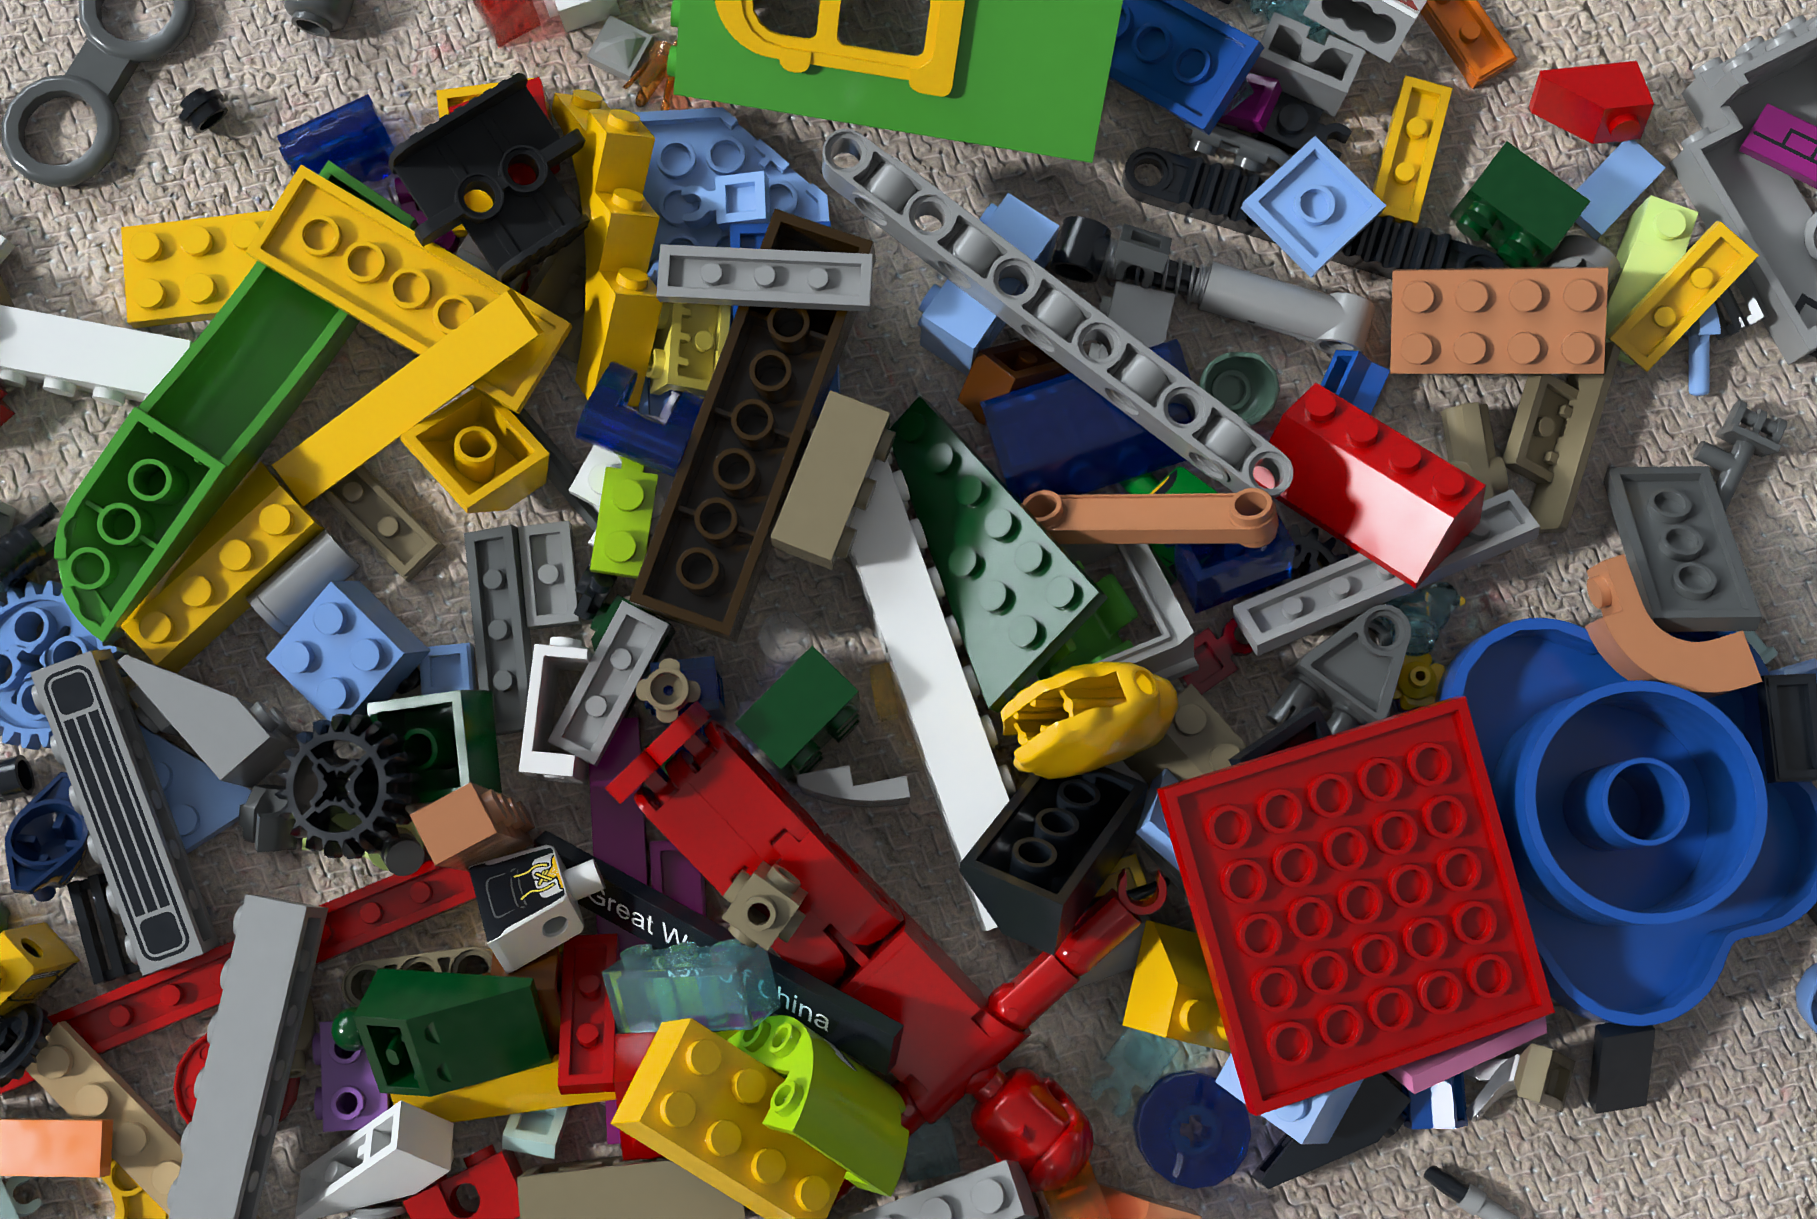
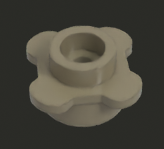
[636,658,701,723]

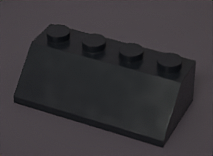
[959,767,1149,956]

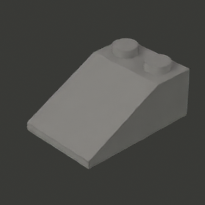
[117,655,300,788]

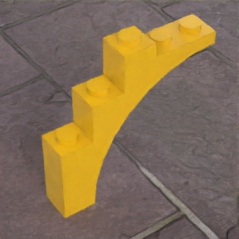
[551,89,663,407]

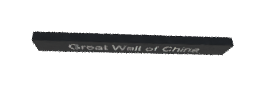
[534,830,904,1075]

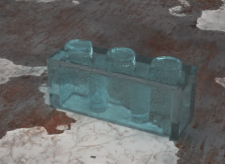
[602,939,781,1033]

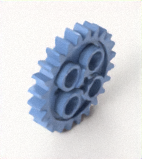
[0,581,129,750]

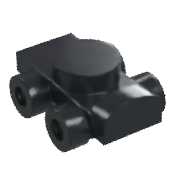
[573,564,618,620]

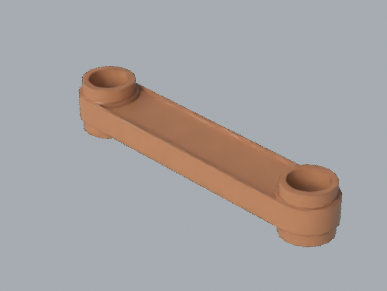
[1022,488,1279,548]

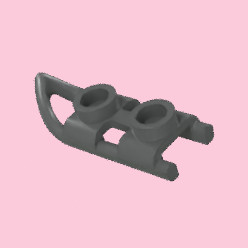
[1184,122,1291,173]

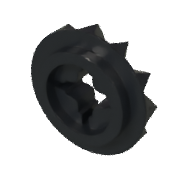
[0,1003,53,1088]

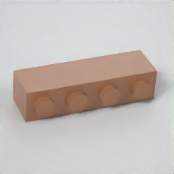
[410,782,535,872]

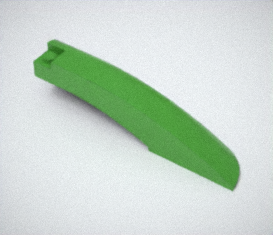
[54,160,419,642]

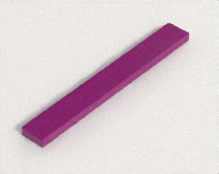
[589,717,657,1145]

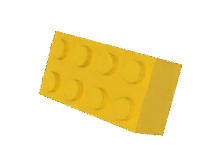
[610,1018,847,1219]

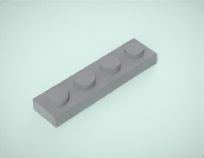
[656,244,874,312]

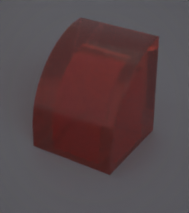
[473,0,541,47]

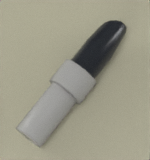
[1424,1166,1520,1219]

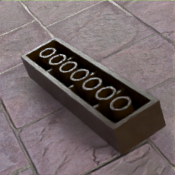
[629,209,876,643]

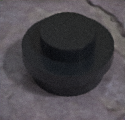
[178,87,228,133]

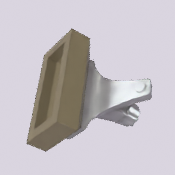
[1463,1043,1576,1122]

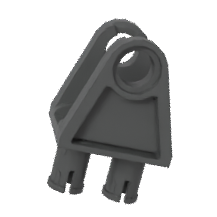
[1265,604,1411,734]

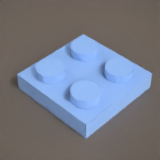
[1241,136,1386,278]

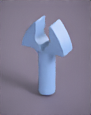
[1683,303,1721,396]

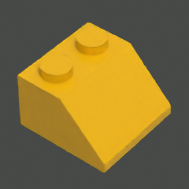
[400,388,550,513]
[1122,920,1231,1053]

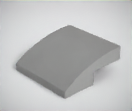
[796,765,910,808]

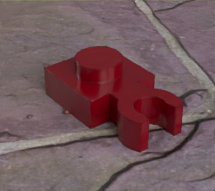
[1178,618,1254,695]

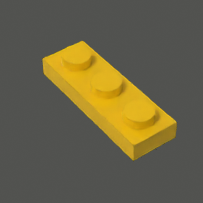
[1372,75,1453,227]
[1606,221,1759,372]

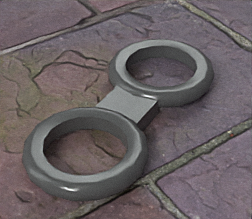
[1,0,196,188]

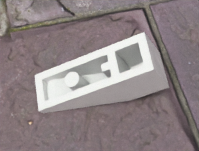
[295,1100,454,1219]

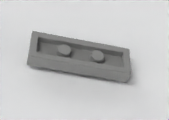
[548,600,671,767]

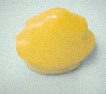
[1000,662,1179,779]

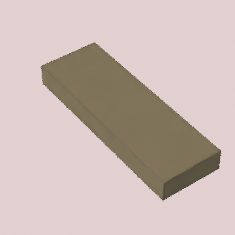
[321,465,446,582]

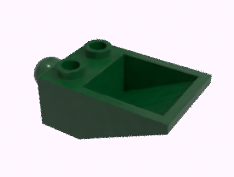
[331,968,555,1097]

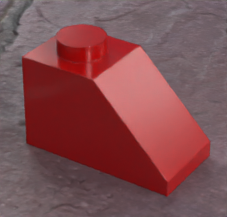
[1529,61,1654,144]

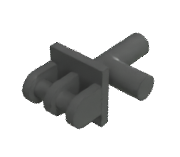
[1693,399,1787,512]

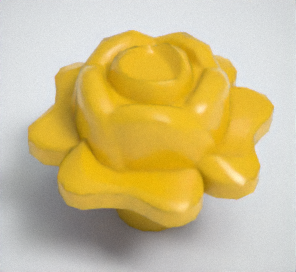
[1393,652,1445,711]

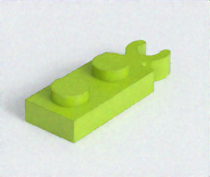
[590,432,658,579]

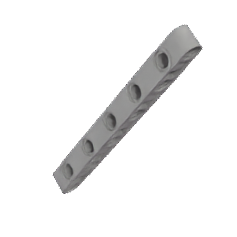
[822,129,1293,500]

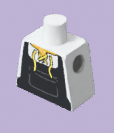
[469,845,605,974]

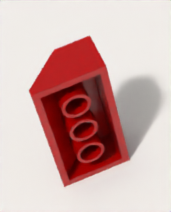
[1253,383,1486,589]

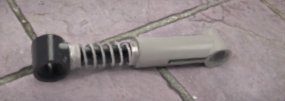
[1050,216,1376,356]

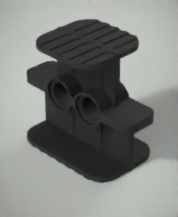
[389,73,590,284]

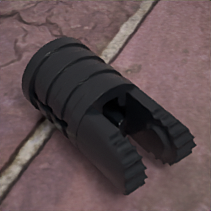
[0,502,59,593]

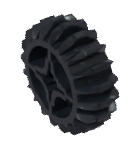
[274,714,422,859]

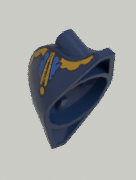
[4,772,90,902]

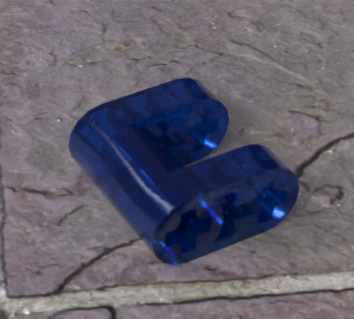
[575,361,704,478]

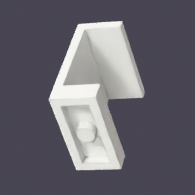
[519,637,593,785]

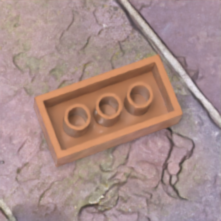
[1390,267,1608,374]

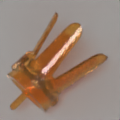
[622,40,677,111]

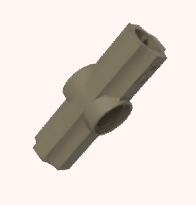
[1441,402,1511,558]

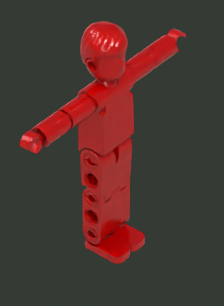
[605,701,1167,1209]

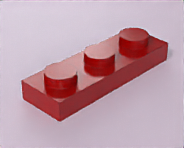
[558,933,620,1095]

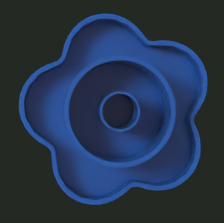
[1435,618,1817,1026]

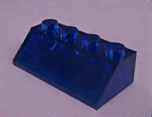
[980,339,1192,503]

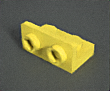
[646,302,731,396]

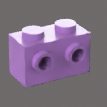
[312,1020,394,1132]

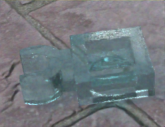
[1089,1027,1179,1118]

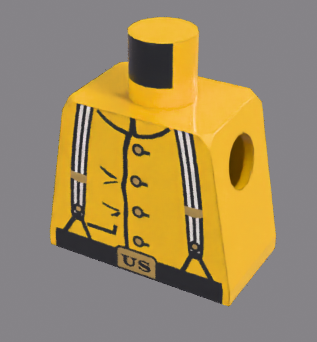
[0,922,80,1018]

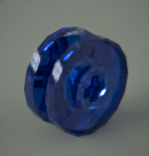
[1132,1070,1252,1189]

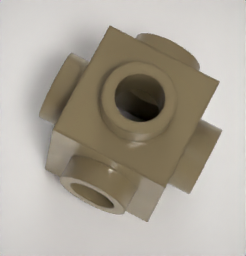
[722,861,808,951]

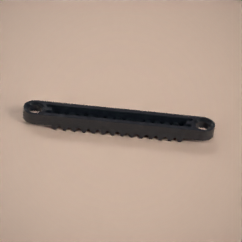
[1122,147,1505,280]

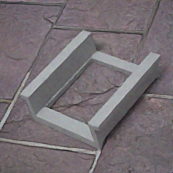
[1012,544,1199,699]

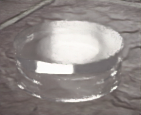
[758,612,810,665]

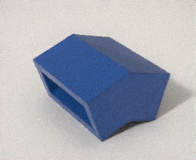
[1320,350,1390,415]
[1400,1072,1468,1130]

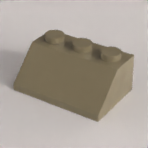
[1122,683,1248,790]

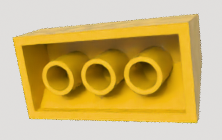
[121,461,325,673]

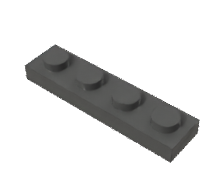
[464,525,533,736]

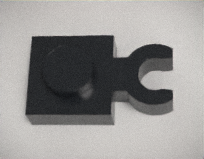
[1257,92,1352,159]

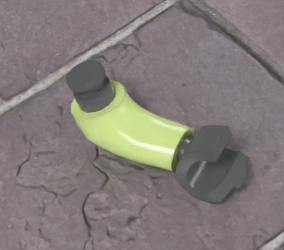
[238,784,424,876]

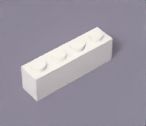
[0,305,193,406]

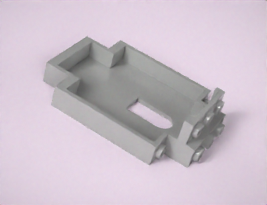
[1669,15,1817,365]

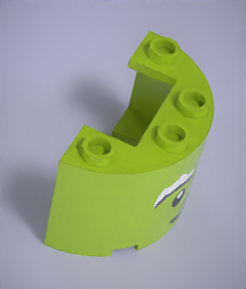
[727,1015,909,1197]

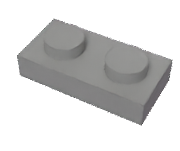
[518,521,582,630]

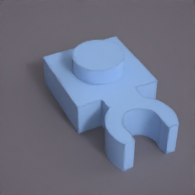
[682,171,771,231]

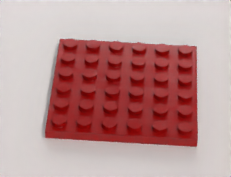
[1157,696,1555,1116]

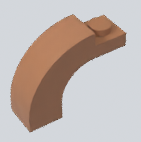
[1585,554,1763,699]

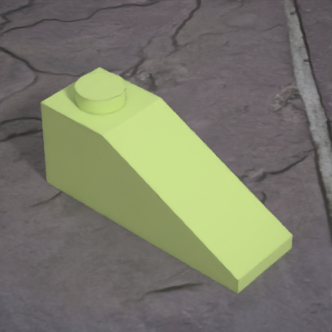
[1605,195,1699,365]

